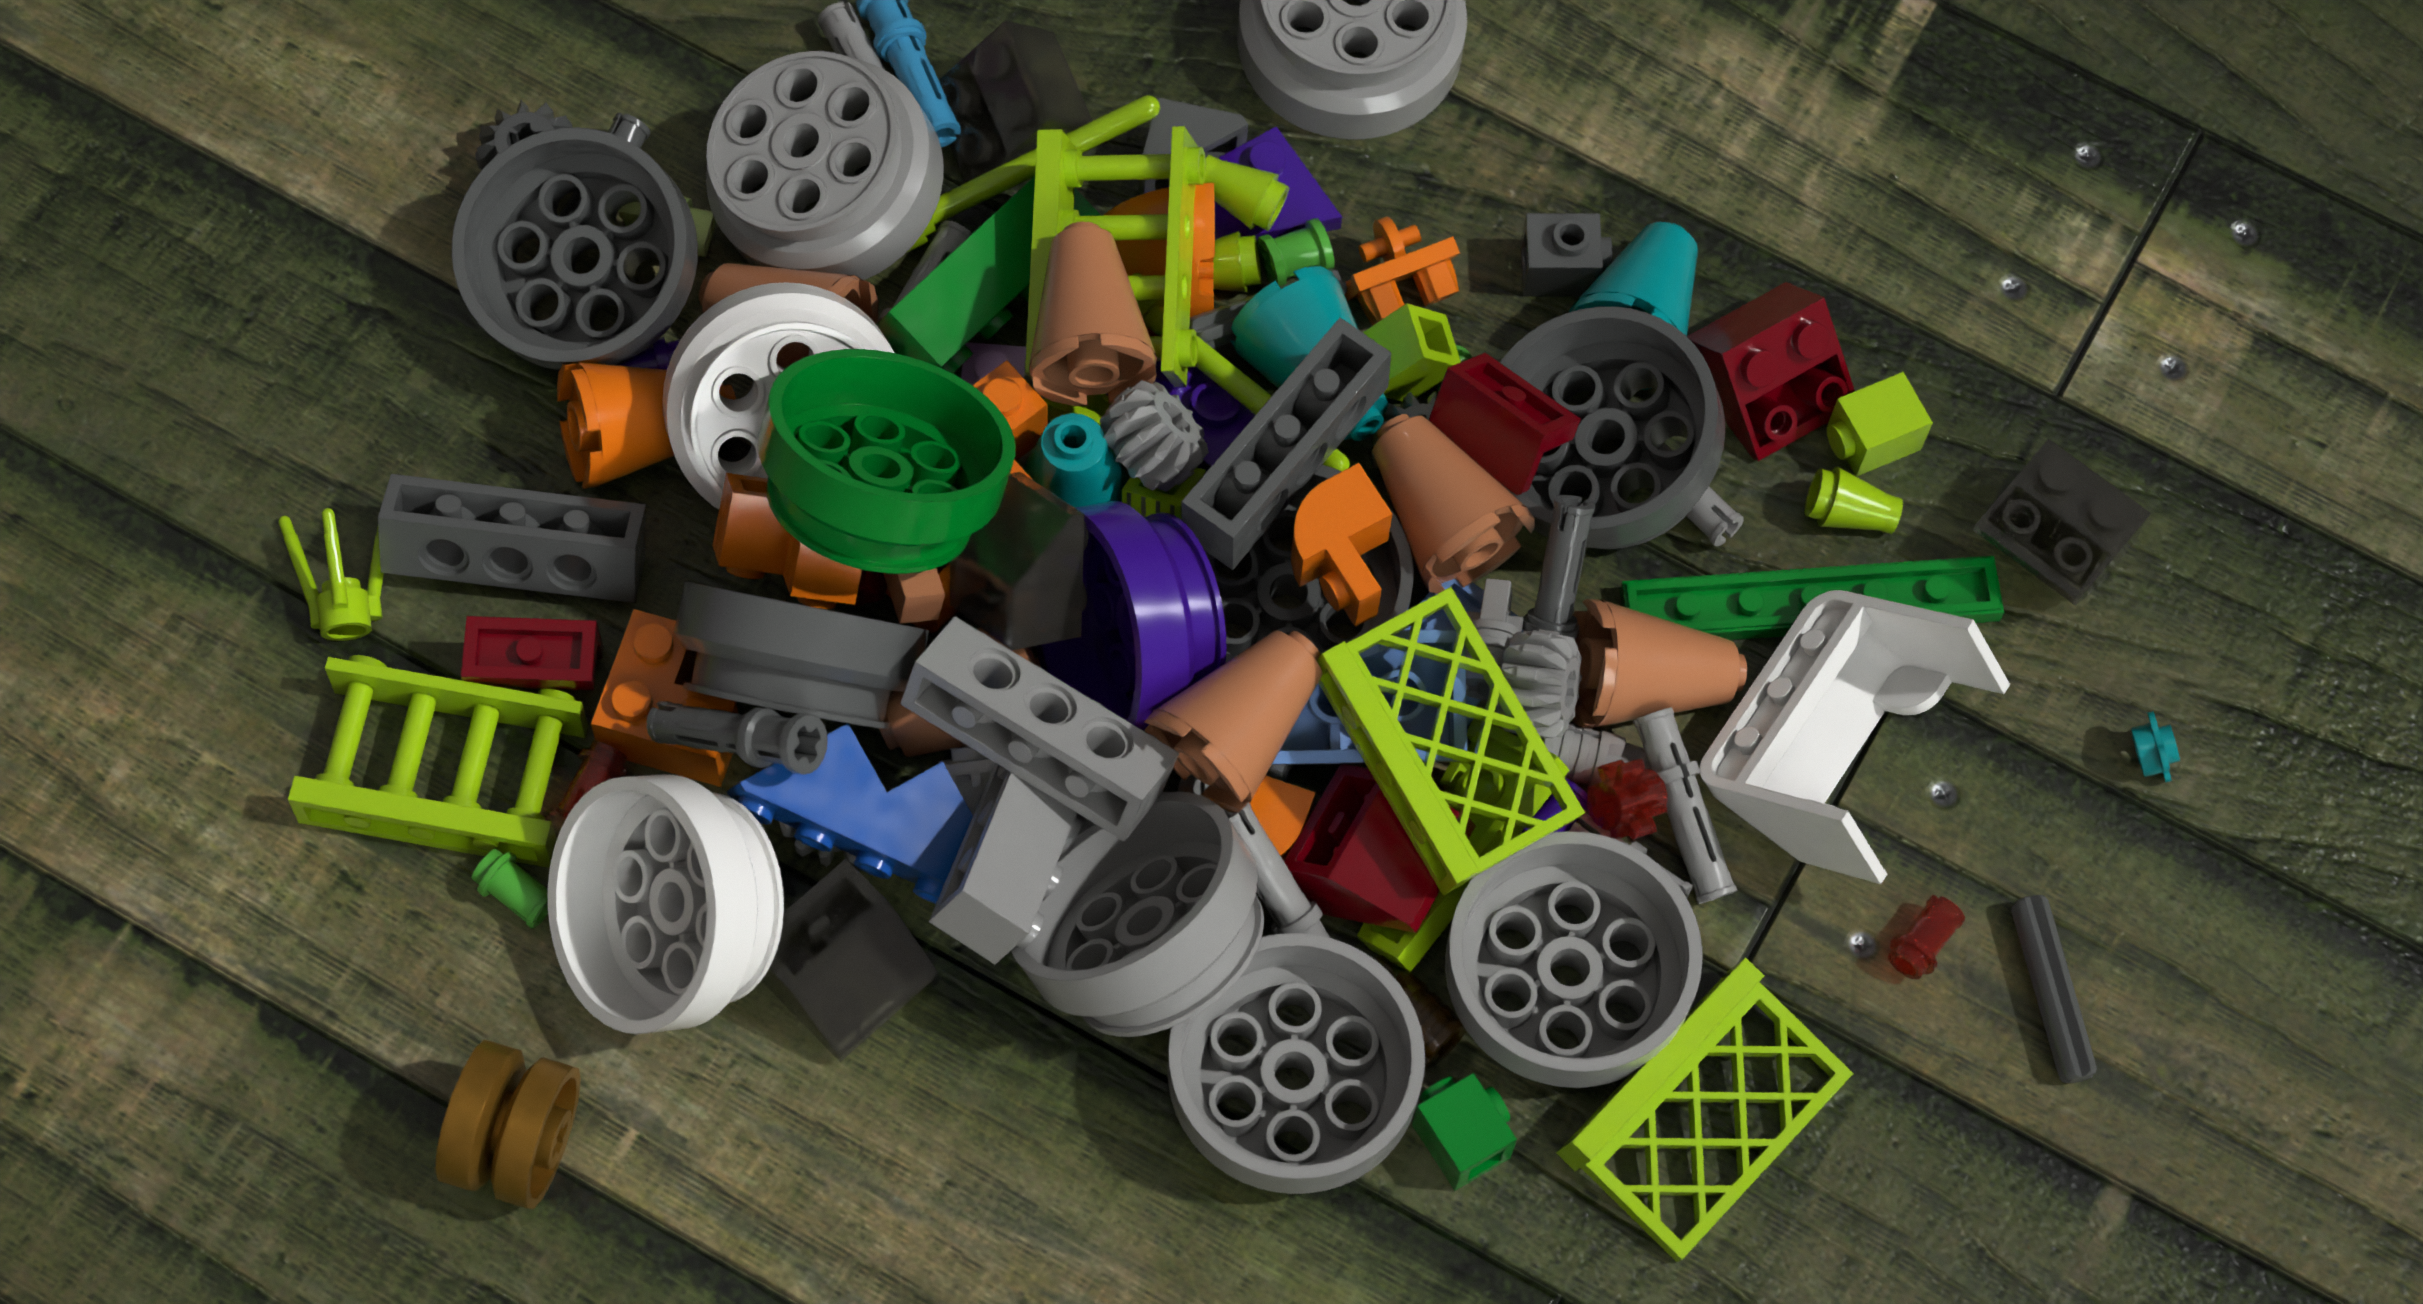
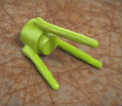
[278,508,384,641]

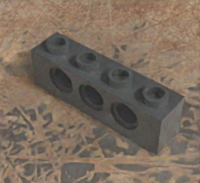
[1181,317,1391,570]
[378,474,646,603]

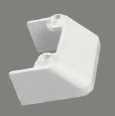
[1700,590,2010,884]

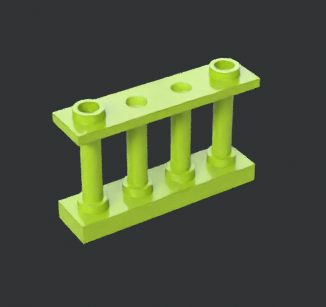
[1025,126,1206,387]
[288,655,589,868]

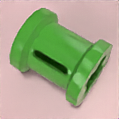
[1257,218,1335,286]

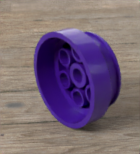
[1030,501,1226,732]

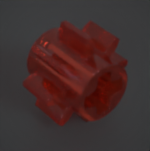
[1587,758,1668,840]

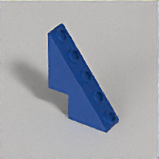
[726,723,973,904]

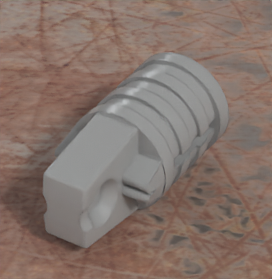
[1465,578,1523,700]
[1541,723,1652,791]

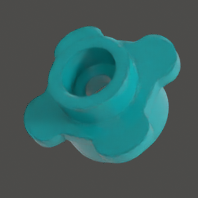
[2130,711,2180,783]

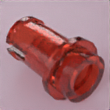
[556,740,627,818]
[1888,895,1965,980]

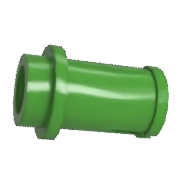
[471,849,548,929]

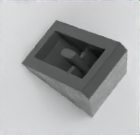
[1138,97,1248,195]

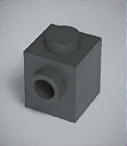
[1520,213,1612,297]

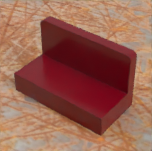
[1428,353,1581,495]
[461,616,604,690]

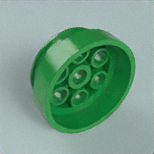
[758,349,1016,574]

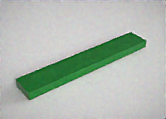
[1620,556,2004,640]

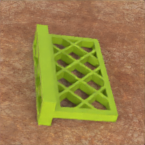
[1317,587,1585,896]
[1556,957,1854,1262]

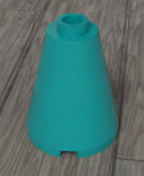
[1568,222,1698,390]
[1230,266,1388,441]
[1019,413,1129,545]

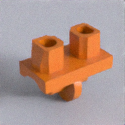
[1344,216,1460,326]

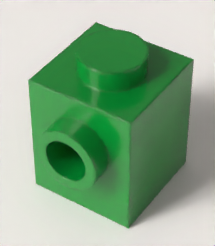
[1412,1073,1517,1191]

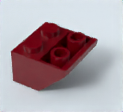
[1687,282,1855,461]
[1284,764,1476,933]

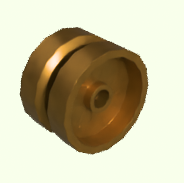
[435,1040,581,1209]

